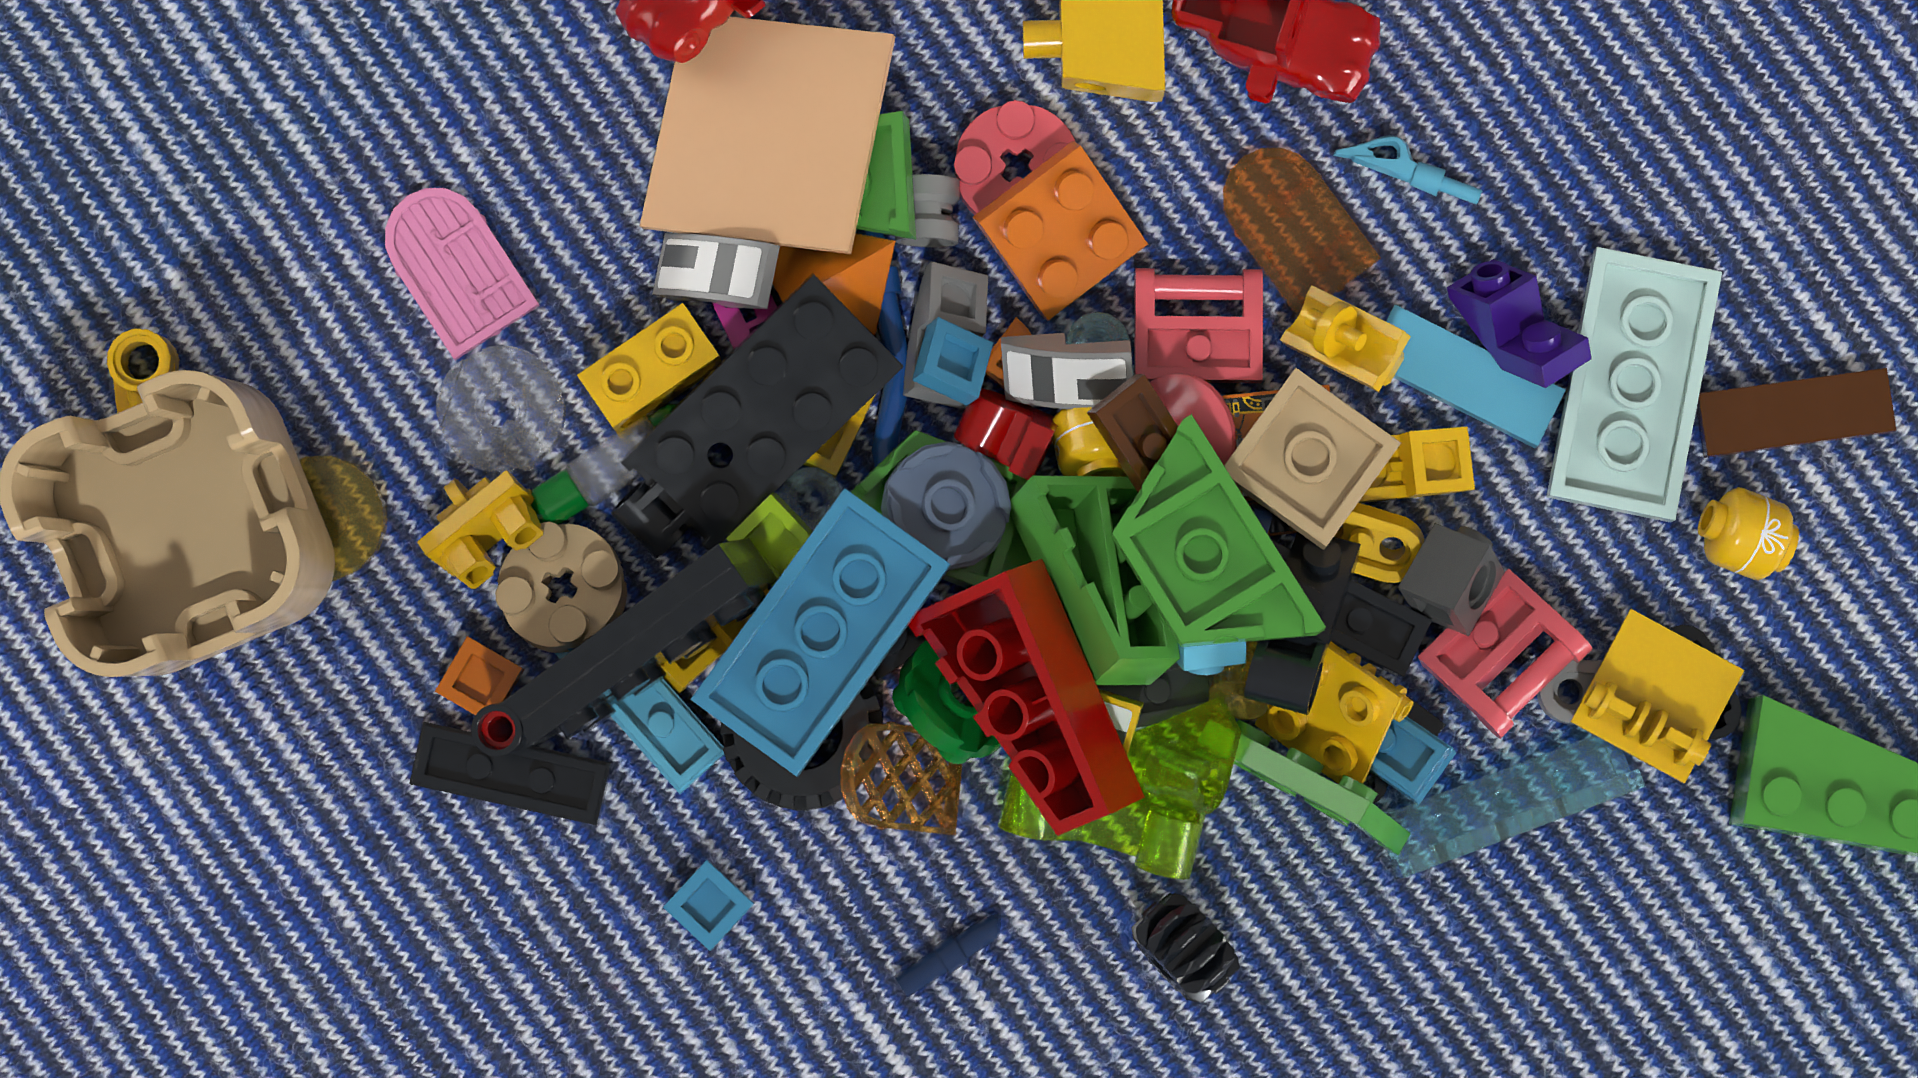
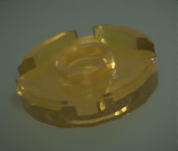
[299,456,387,581]

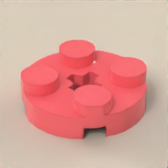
[954,100,1075,215]

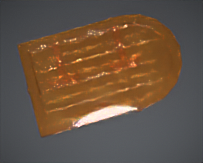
[1222,147,1381,317]

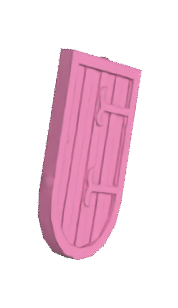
[385,188,540,361]

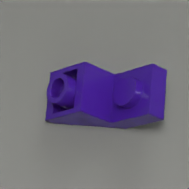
[1447,259,1592,388]

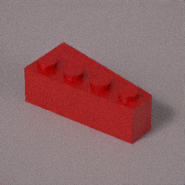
[908,559,1145,836]

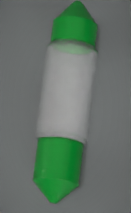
[531,404,677,525]

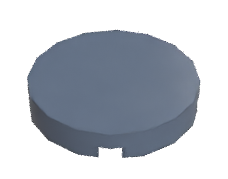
[881,442,1011,572]

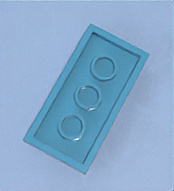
[690,488,951,777]

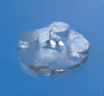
[436,345,566,474]

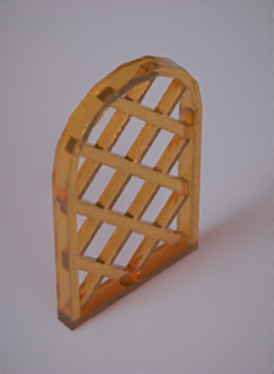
[840,721,962,836]

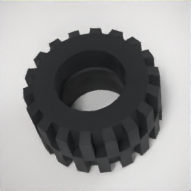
[720,681,884,811]

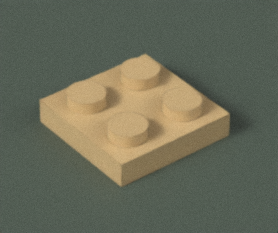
[1224,368,1401,550]

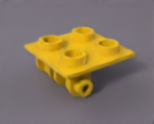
[1570,609,1745,784]
[1255,641,1414,784]

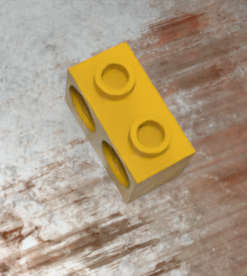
[577,303,722,436]

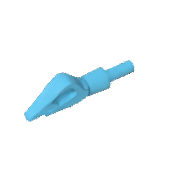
[1333,135,1482,205]

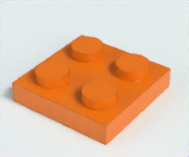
[972,141,1148,320]

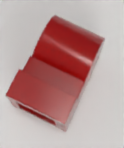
[954,388,1058,480]

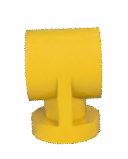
[107,328,179,413]

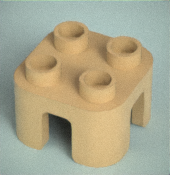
[0,370,335,677]

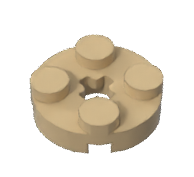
[495,522,627,653]

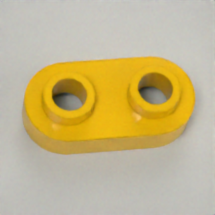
[1334,502,1425,583]

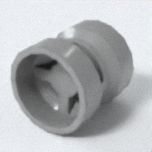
[895,174,960,247]

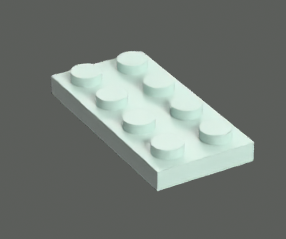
[1546,247,1722,522]

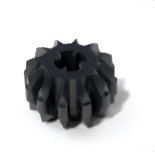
[1131,893,1240,1003]

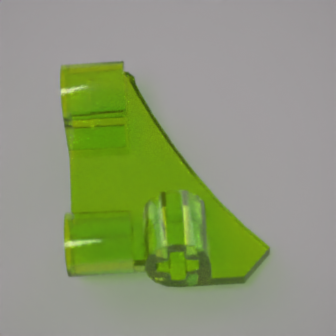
[997,697,1242,880]

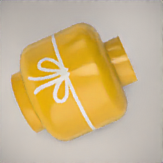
[1052,407,1127,477]
[1698,487,1799,580]

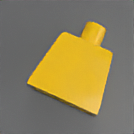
[1023,0,1165,102]

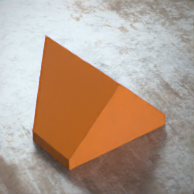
[773,233,896,337]

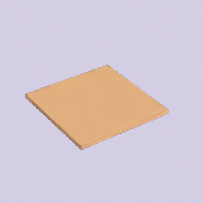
[640,17,896,254]

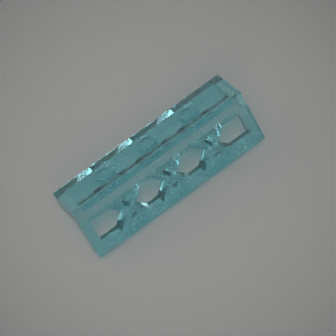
[1384,735,1646,878]

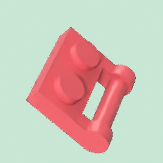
[1134,268,1263,383]
[1418,569,1592,739]

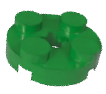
[892,640,1001,764]

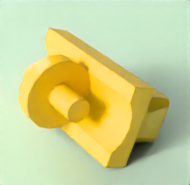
[1280,285,1411,392]
[417,470,544,589]

